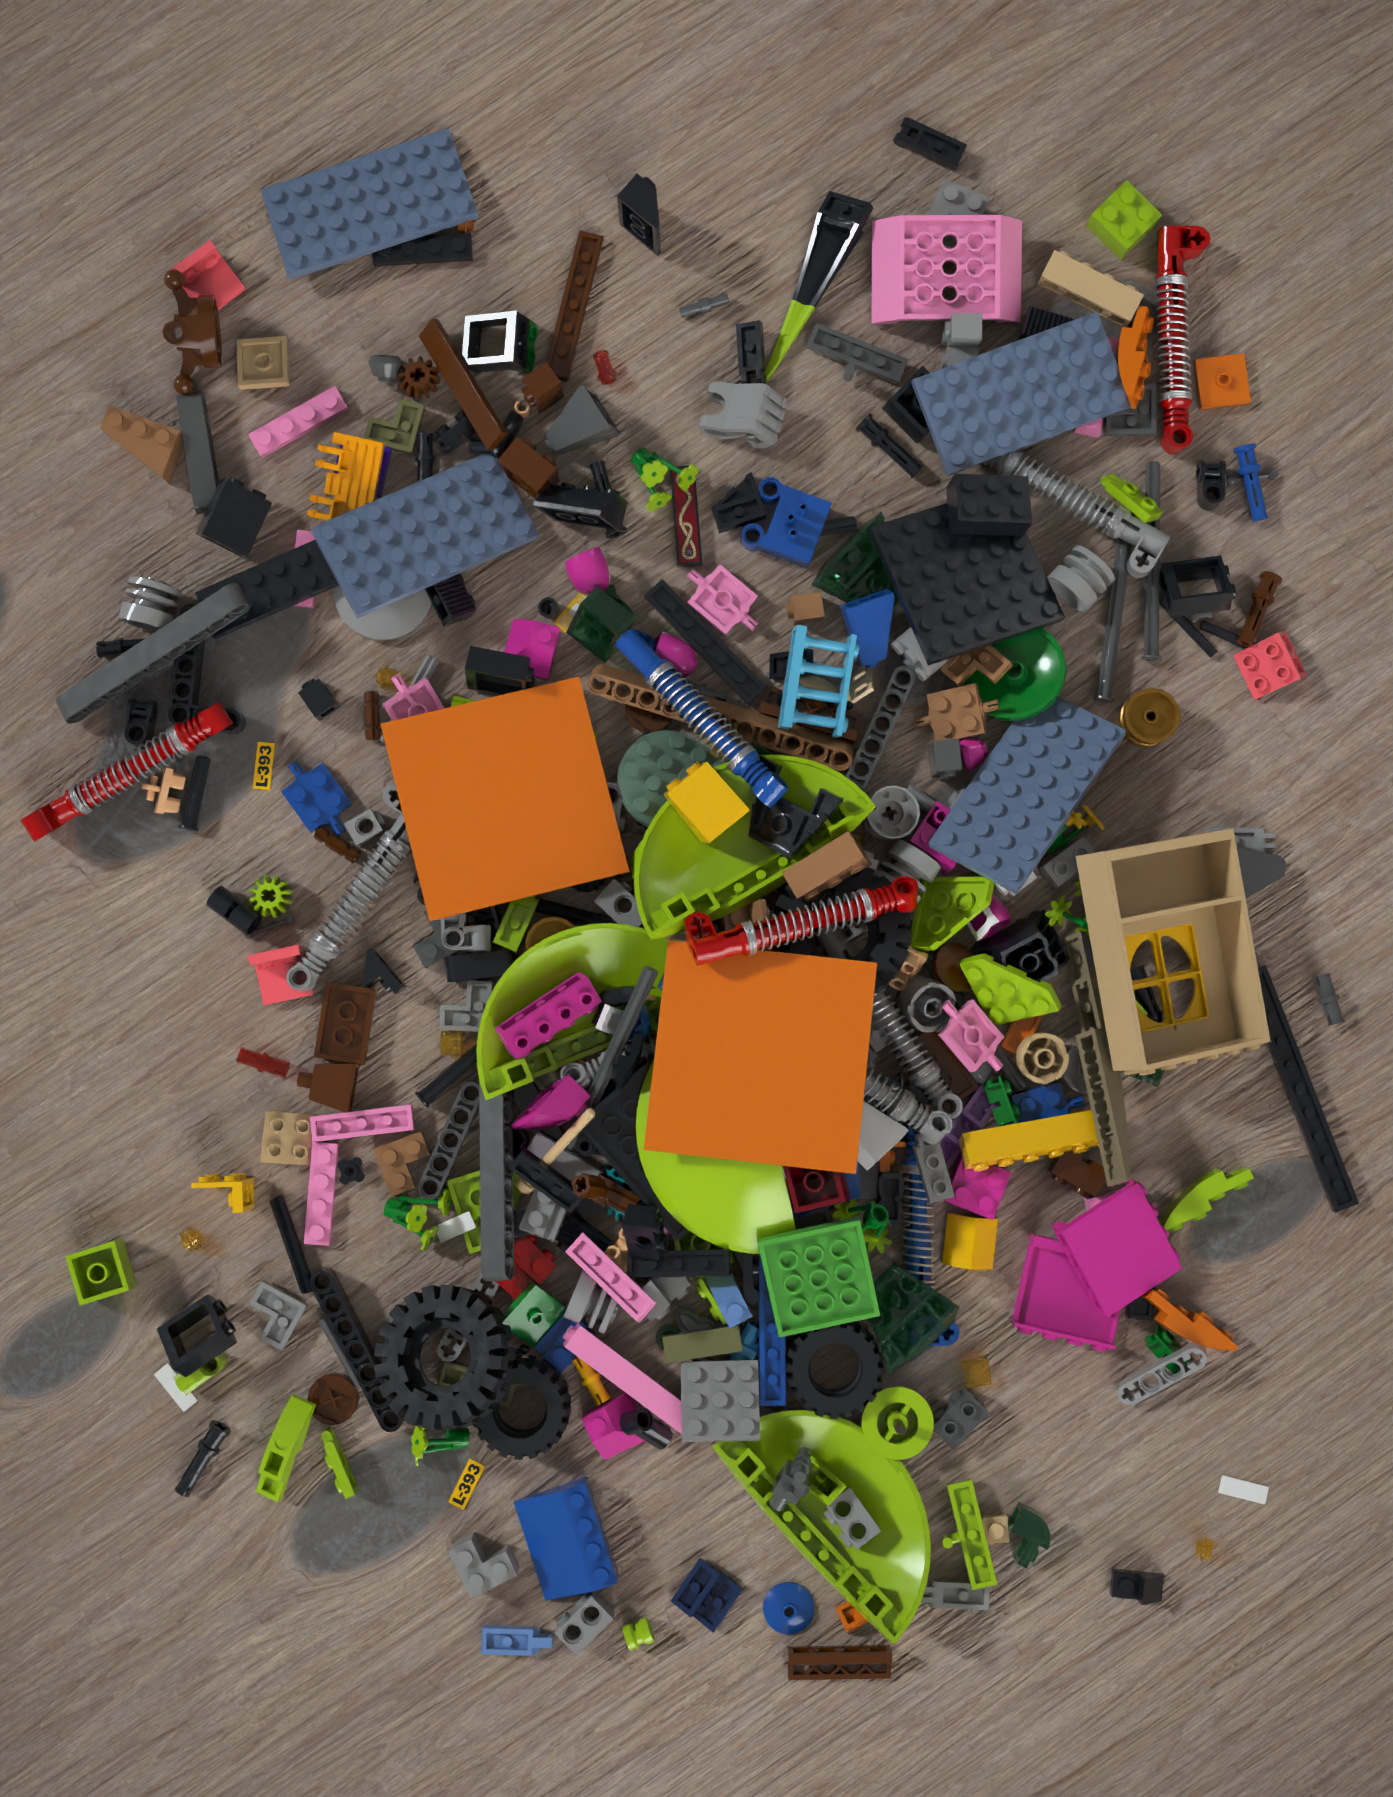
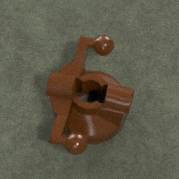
[163,269,222,395]

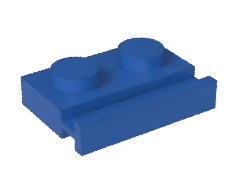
[534,1313,596,1373]

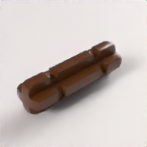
[364,691,380,741]
[314,827,361,863]

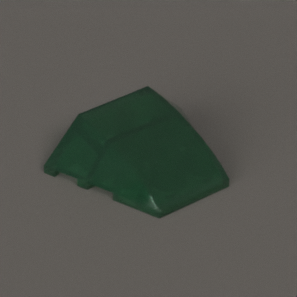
[811,512,899,607]
[867,1263,960,1375]

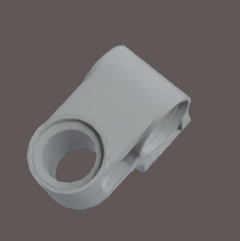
[440,913,491,952]

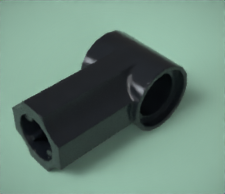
[620,1408,673,1450]

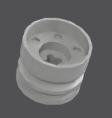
[1047,545,1115,613]
[118,576,182,632]
[861,785,920,841]
[874,839,941,904]
[563,1270,620,1334]

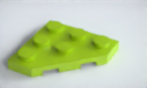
[910,877,995,951]
[959,953,1062,1025]
[447,1170,522,1254]

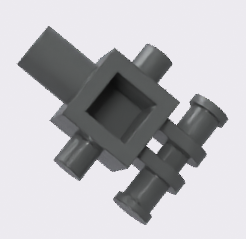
[769,1447,811,1511]

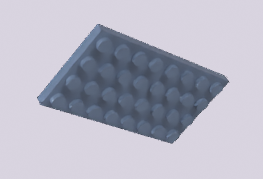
[260,128,479,280]
[911,312,1131,477]
[311,453,539,619]
[928,697,1126,895]

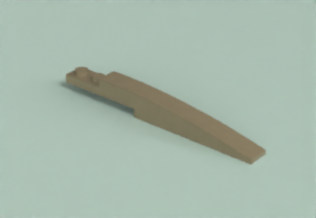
[1062,931,1131,1187]

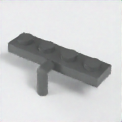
[806,323,909,385]

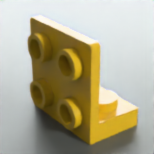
[191,1173,254,1213]

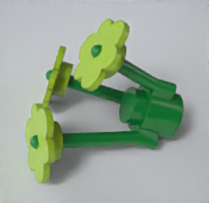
[631,448,699,512]
[384,1188,452,1251]
[411,1426,470,1466]

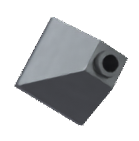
[545,384,621,454]
[1237,848,1287,899]

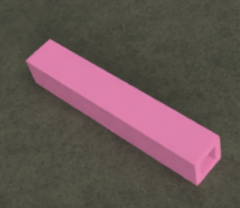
[563,1323,682,1434]

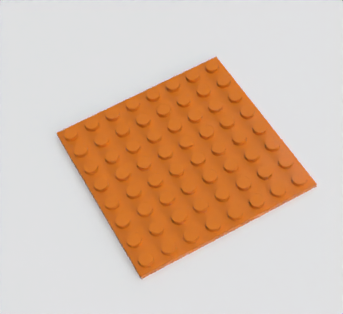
[380,677,630,922]
[643,940,877,1174]

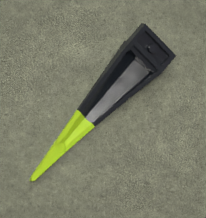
[765,191,874,383]

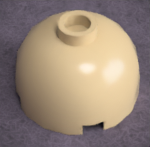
[1016,1032,1069,1084]

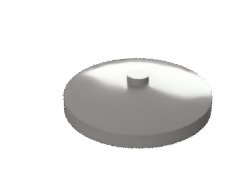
[333,586,433,641]

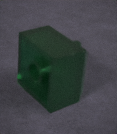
[566,585,637,663]

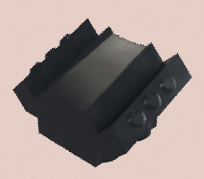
[970,910,1070,983]

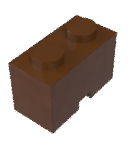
[521,362,564,414]
[1047,1150,1106,1198]

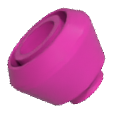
[959,737,988,770]

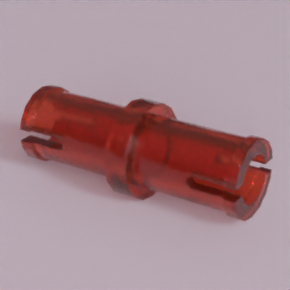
[236,1047,291,1078]

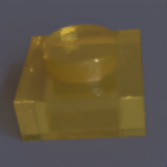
[961,1357,992,1388]

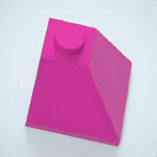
[504,619,562,681]
[581,1392,645,1460]

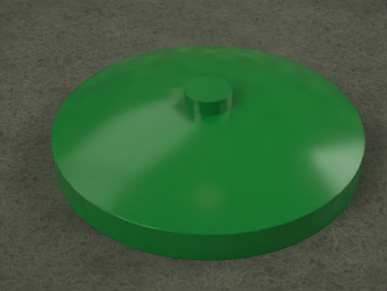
[965,628,1066,721]

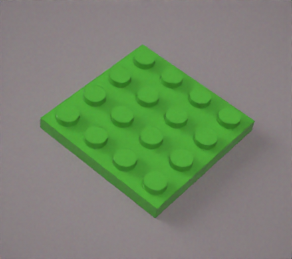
[757,1216,880,1337]

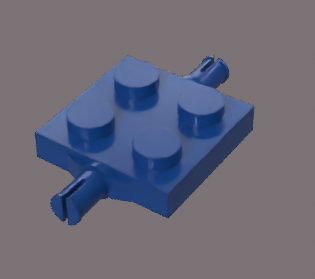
[281,761,352,836]
[1010,1081,1084,1125]

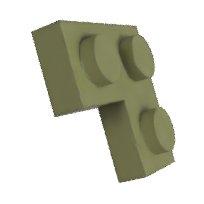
[364,399,425,455]

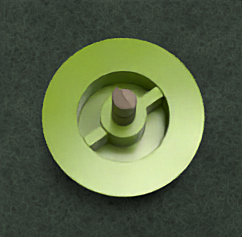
[861,1386,934,1460]

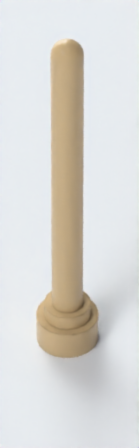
[515,1108,595,1194]

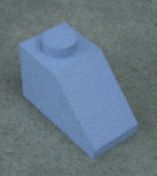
[705,1273,753,1328]

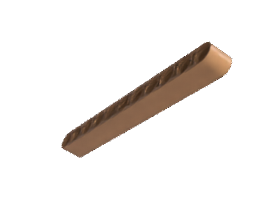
[587,664,854,771]

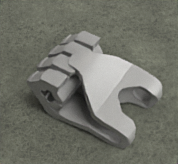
[698,381,787,449]

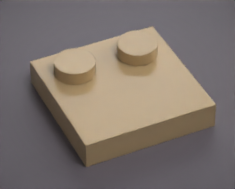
[236,336,290,390]

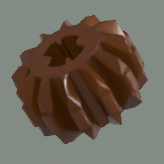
[397,356,441,401]

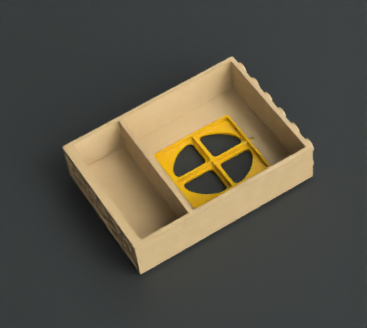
[1076,828,1271,1075]

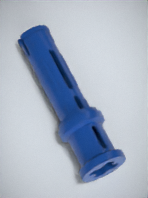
[1233,443,1268,522]

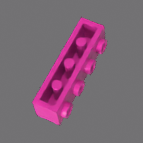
[494,972,602,1059]

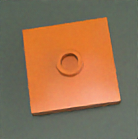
[1193,353,1251,410]

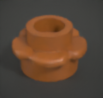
[457,219,475,233]

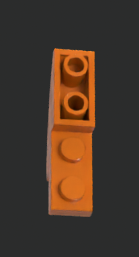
[1118,306,1154,409]
[1141,1288,1238,1351]

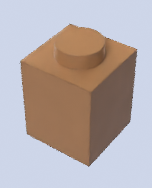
[786,592,825,625]

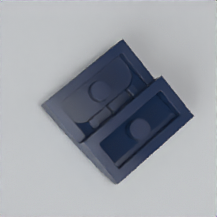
[671,1558,744,1633]

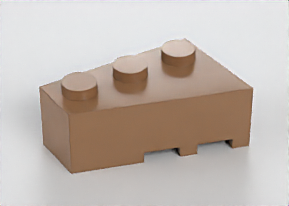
[100,405,184,485]
[782,831,872,902]

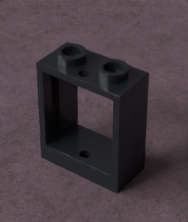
[461,311,530,373]
[1159,555,1236,618]
[465,646,535,695]
[157,1294,237,1377]

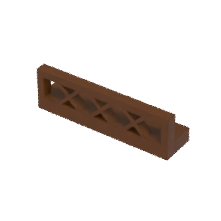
[759,685,863,744]
[788,1645,892,1680]

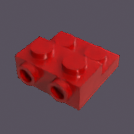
[495,1236,556,1300]

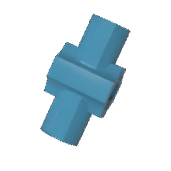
[728,1321,759,1361]

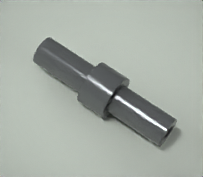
[679,293,730,318]

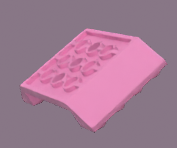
[871,215,1022,324]

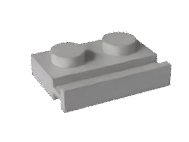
[519,1188,567,1242]

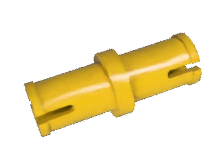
[572,1357,611,1406]

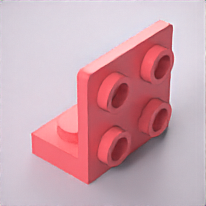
[170,240,246,311]
[1234,630,1307,699]
[248,945,314,1005]

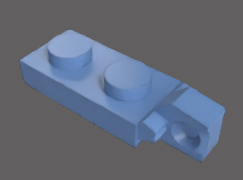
[481,1625,554,1656]

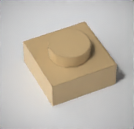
[981,1514,1009,1544]

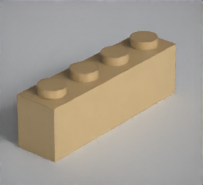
[1037,250,1144,327]

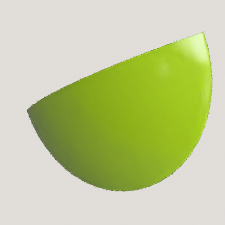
[634,755,876,940]
[476,923,670,1100]
[636,1060,796,1254]
[712,1410,931,1645]

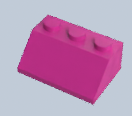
[510,1074,590,1129]

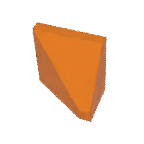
[835,1601,868,1635]

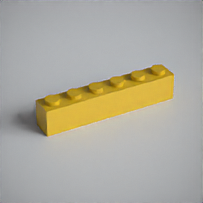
[959,1110,1100,1171]

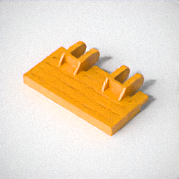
[307,432,385,524]

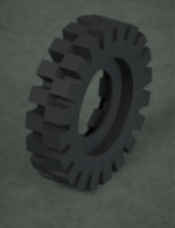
[773,867,912,993]
[374,1284,515,1430]

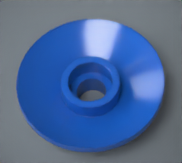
[763,1582,814,1635]

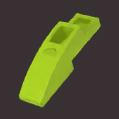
[1159,1167,1254,1232]
[256,1394,316,1502]

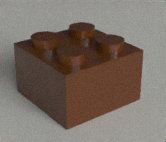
[498,437,560,499]

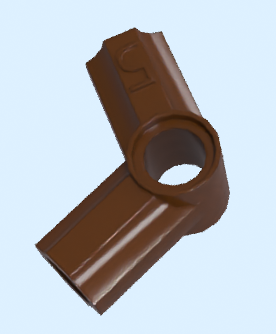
[571,1173,642,1214]

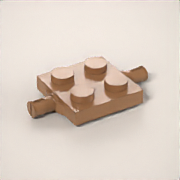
[914,683,1000,741]

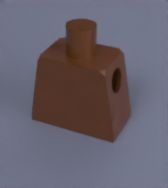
[297,1063,360,1112]

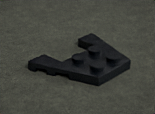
[748,756,844,859]

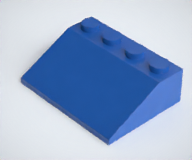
[514,1477,619,1601]

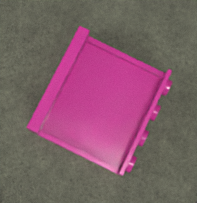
[1052,1179,1182,1318]
[1011,1233,1120,1352]

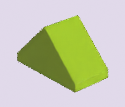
[808,1455,846,1506]

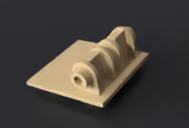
[260,1110,316,1165]

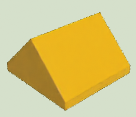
[942,1212,998,1270]

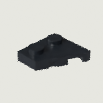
[711,472,767,534]

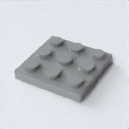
[681,1360,760,1442]

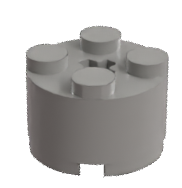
[891,627,949,682]
[896,976,956,1033]

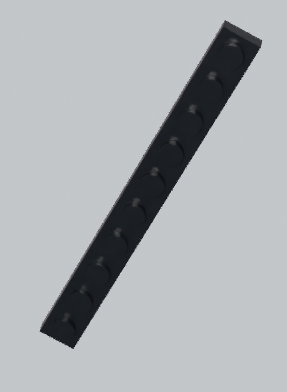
[1258,965,1359,1213]

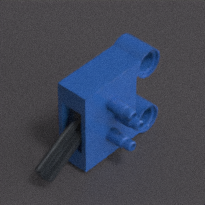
[741,477,857,569]

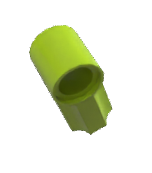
[173,1353,226,1395]

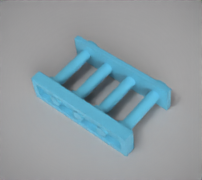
[778,625,859,738]

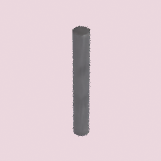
[318,1317,360,1388]

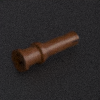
[1237,571,1282,647]

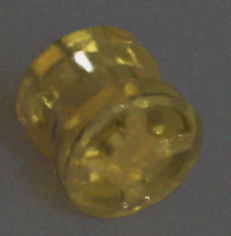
[440,1031,463,1056]

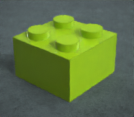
[1086,180,1162,260]
[65,1237,137,1306]

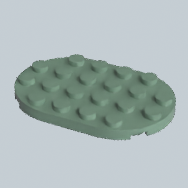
[617,730,728,828]

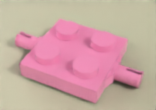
[687,564,759,636]
[382,673,444,721]
[938,999,1004,1072]

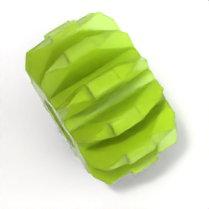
[249,875,293,917]

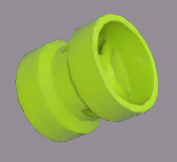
[622,1617,655,1651]

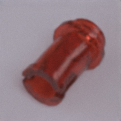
[593,350,617,385]

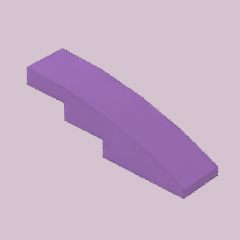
[940,1075,1000,1170]

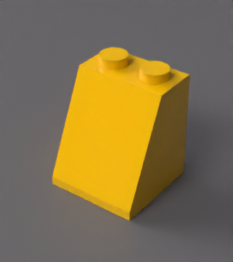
[663,761,750,843]

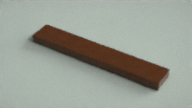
[546,231,604,381]
[419,318,507,450]

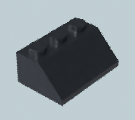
[617,173,661,256]
[533,483,628,531]

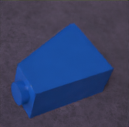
[840,589,894,668]

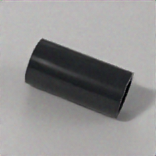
[206,886,262,936]

